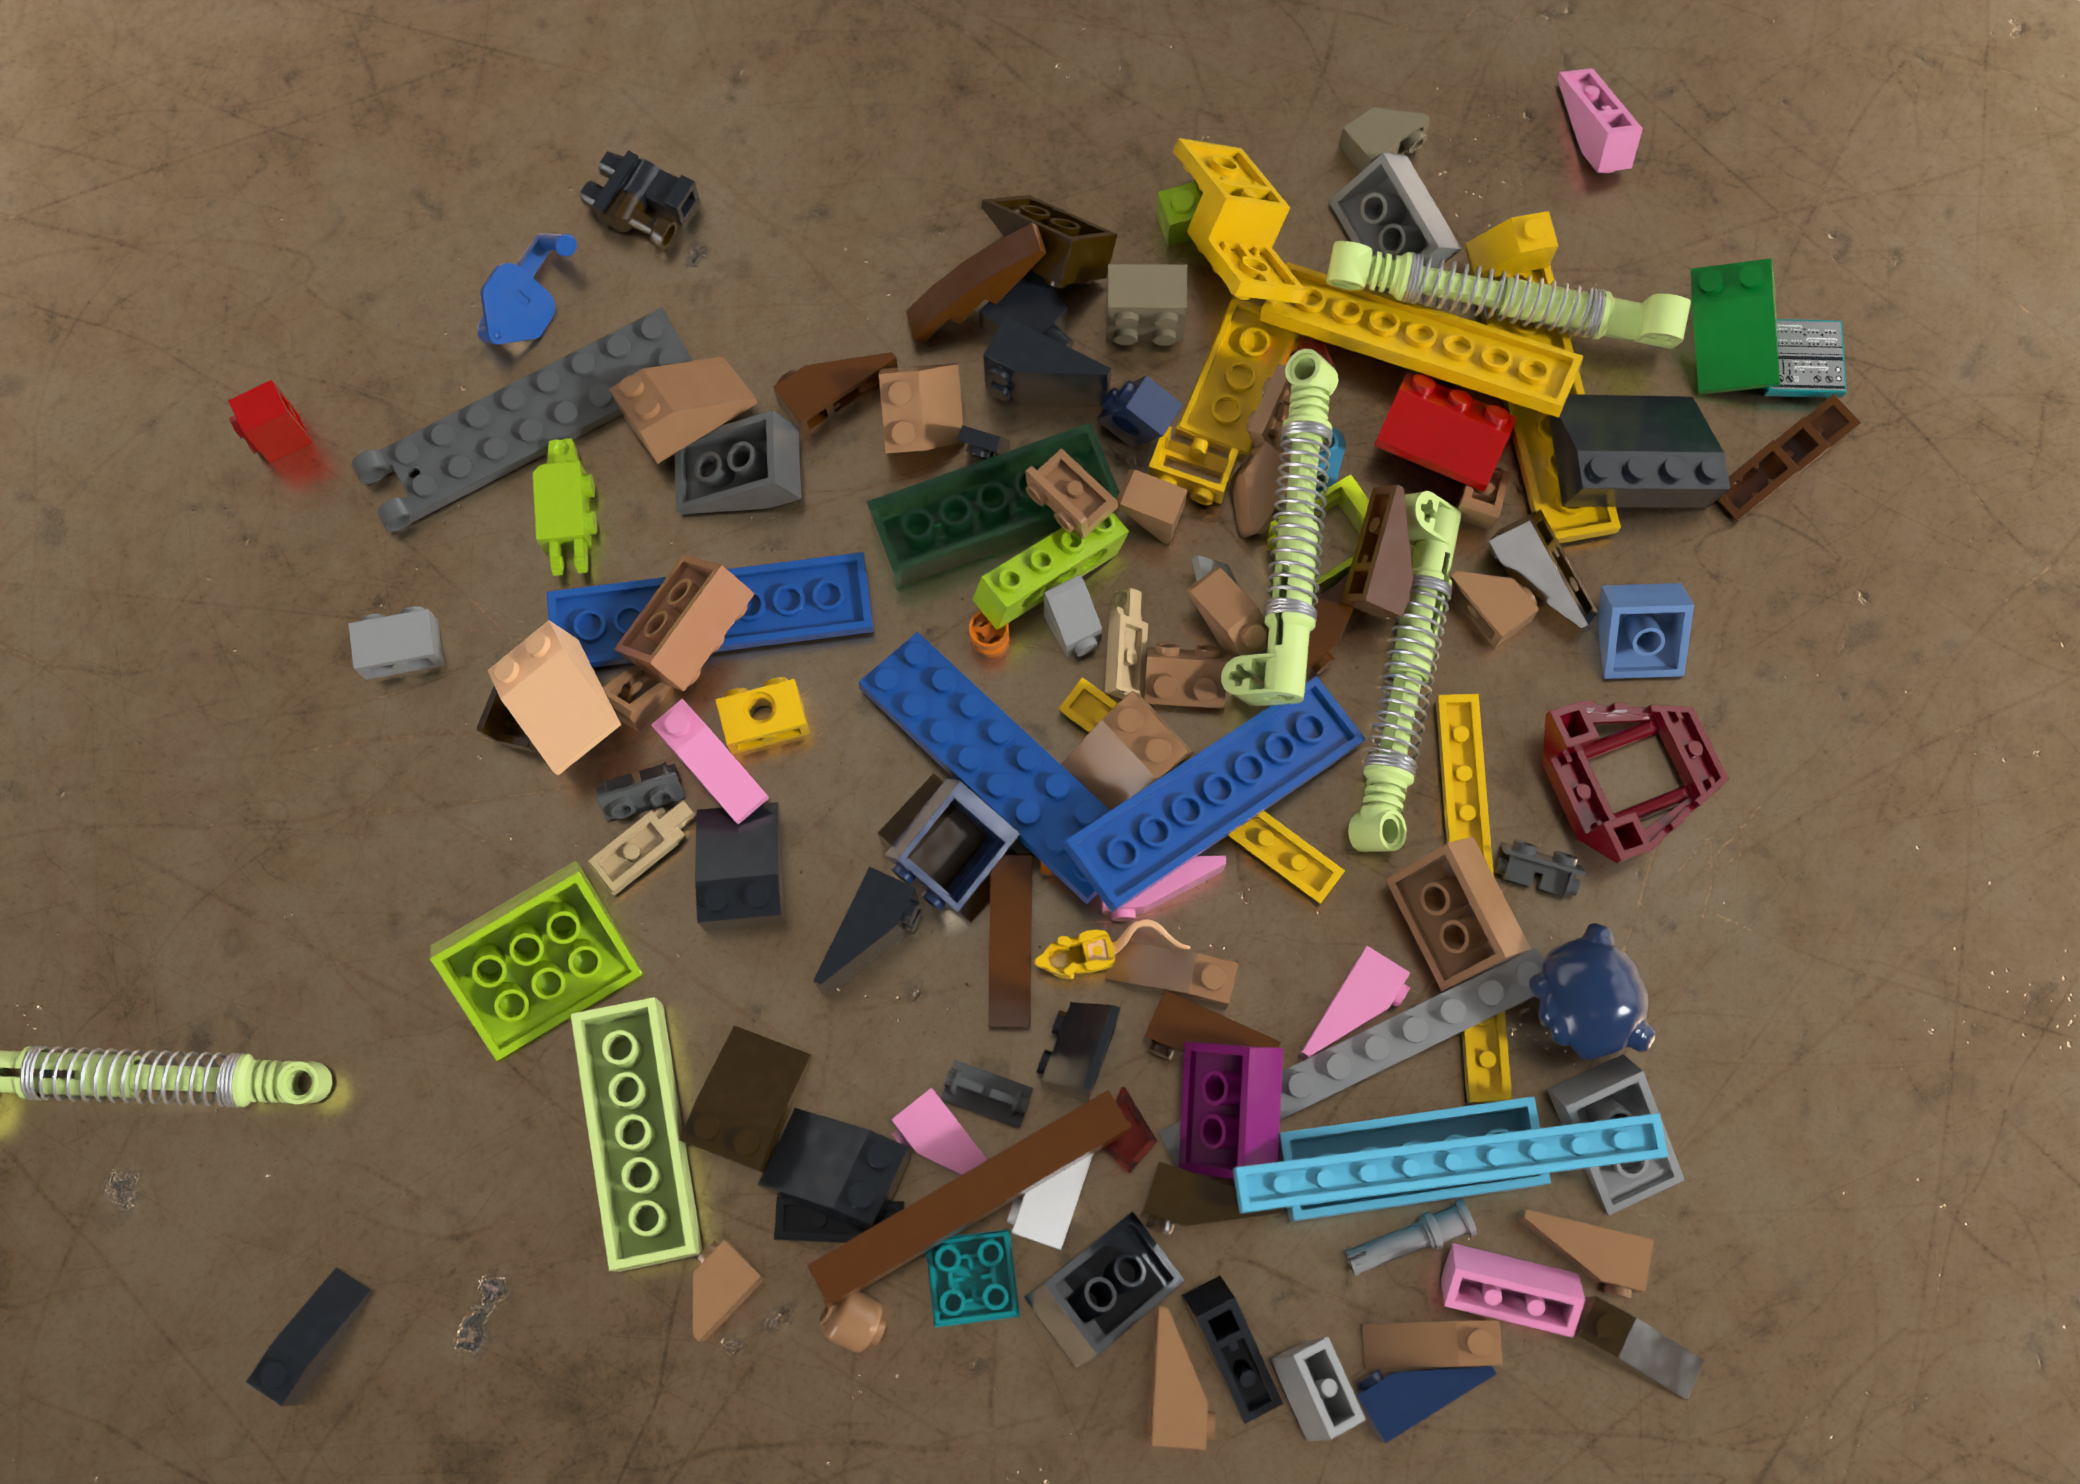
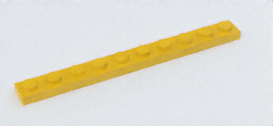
[1435,694,1512,1104]

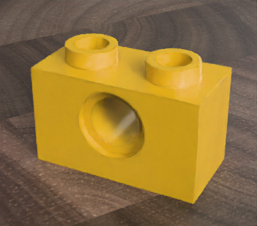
[715,677,810,755]

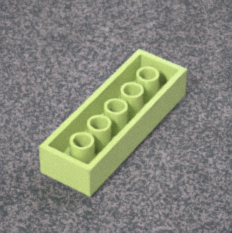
[571,997,703,1272]

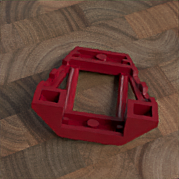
[1543,701,1729,863]

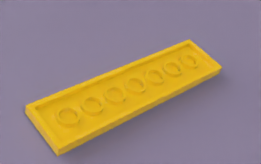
[1467,261,1621,543]
[1260,262,1584,418]

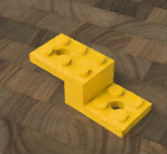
[1173,138,1306,304]

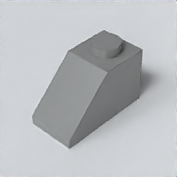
[1044,575,1102,658]

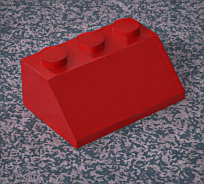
[1374,372,1517,492]

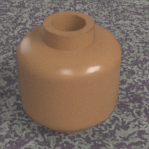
[819,1291,887,1353]

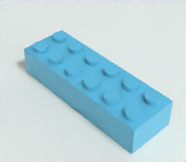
[1278,1097,1551,1223]

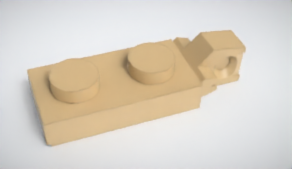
[1104,588,1148,699]
[587,800,697,896]

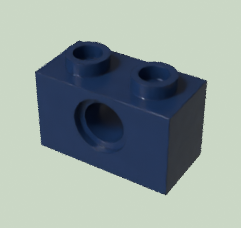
[1096,375,1183,448]

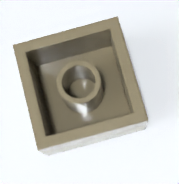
[1106,264,1187,345]

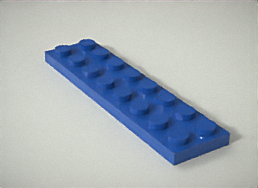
[546,552,874,668]
[859,632,1110,904]
[1062,676,1366,913]

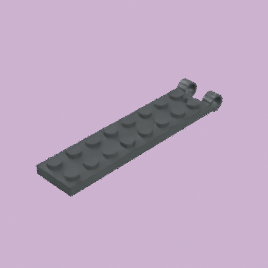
[351,307,693,532]

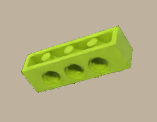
[972,512,1129,630]

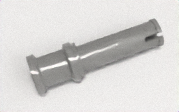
[1344,1198,1477,1276]

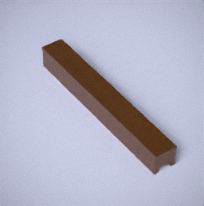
[807,1089,1133,1308]

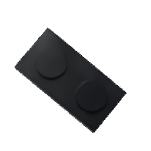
[958,425,1010,460]

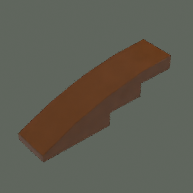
[906,223,1046,344]
[1717,394,1861,522]
[988,854,1032,1027]

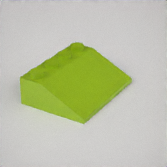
[430,861,643,1061]

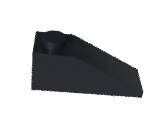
[245,1268,373,1406]
[1182,1276,1283,1424]

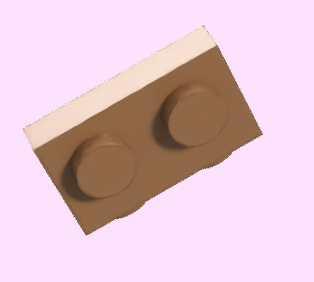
[1247,364,1291,461]
[1025,448,1118,539]
[1144,642,1228,709]

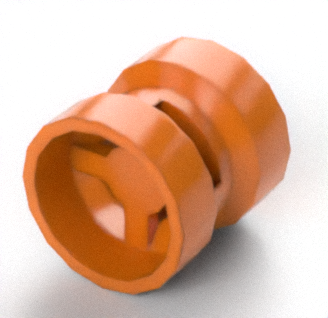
[969,610,1010,658]

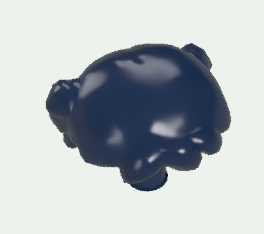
[1529,923,1656,1060]

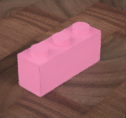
[1441,1243,1585,1337]

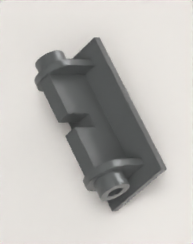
[596,762,686,822]
[1495,839,1586,897]
[941,1060,1034,1128]

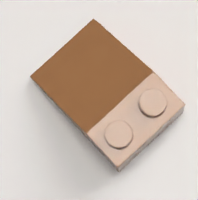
[609,356,758,464]
[1061,691,1194,811]
[1148,1307,1215,1450]

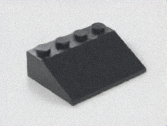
[1548,394,1731,508]

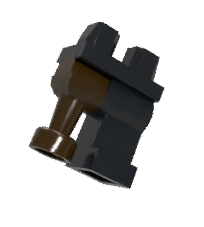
[580,150,699,250]

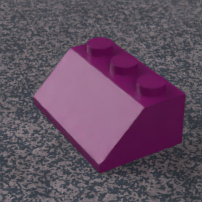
[1178,1042,1283,1179]

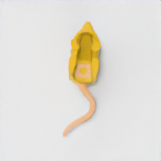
[1034,919,1190,980]

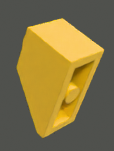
[1465,211,1558,278]

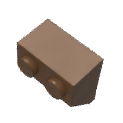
[879,363,963,453]

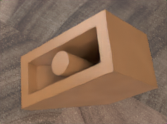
[1186,566,1269,657]
[1450,571,1540,649]
[692,1240,766,1342]

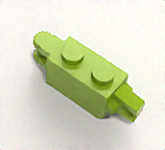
[533,438,597,576]

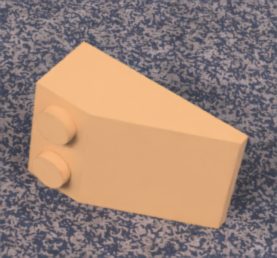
[487,620,621,775]

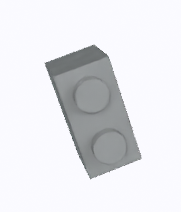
[348,607,445,680]
[1270,1337,1366,1441]

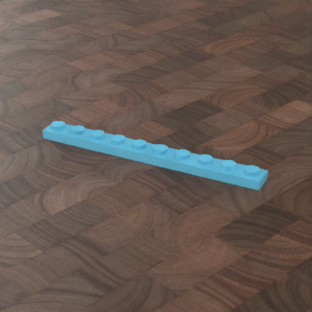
[1233,1113,1668,1213]

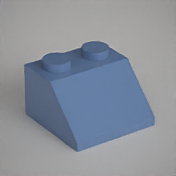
[1597,583,1694,679]

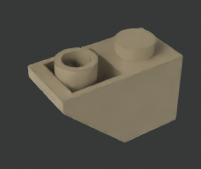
[1338,107,1431,173]

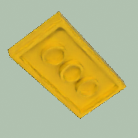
[1175,296,1301,460]

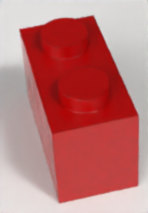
[228,379,313,463]

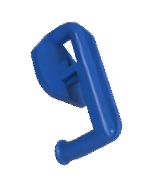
[477,233,577,344]

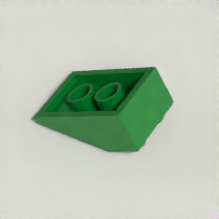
[1690,258,1780,395]

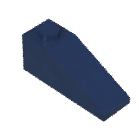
[1354,1366,1497,1443]

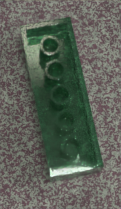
[866,422,1120,588]

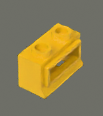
[1148,426,1239,505]

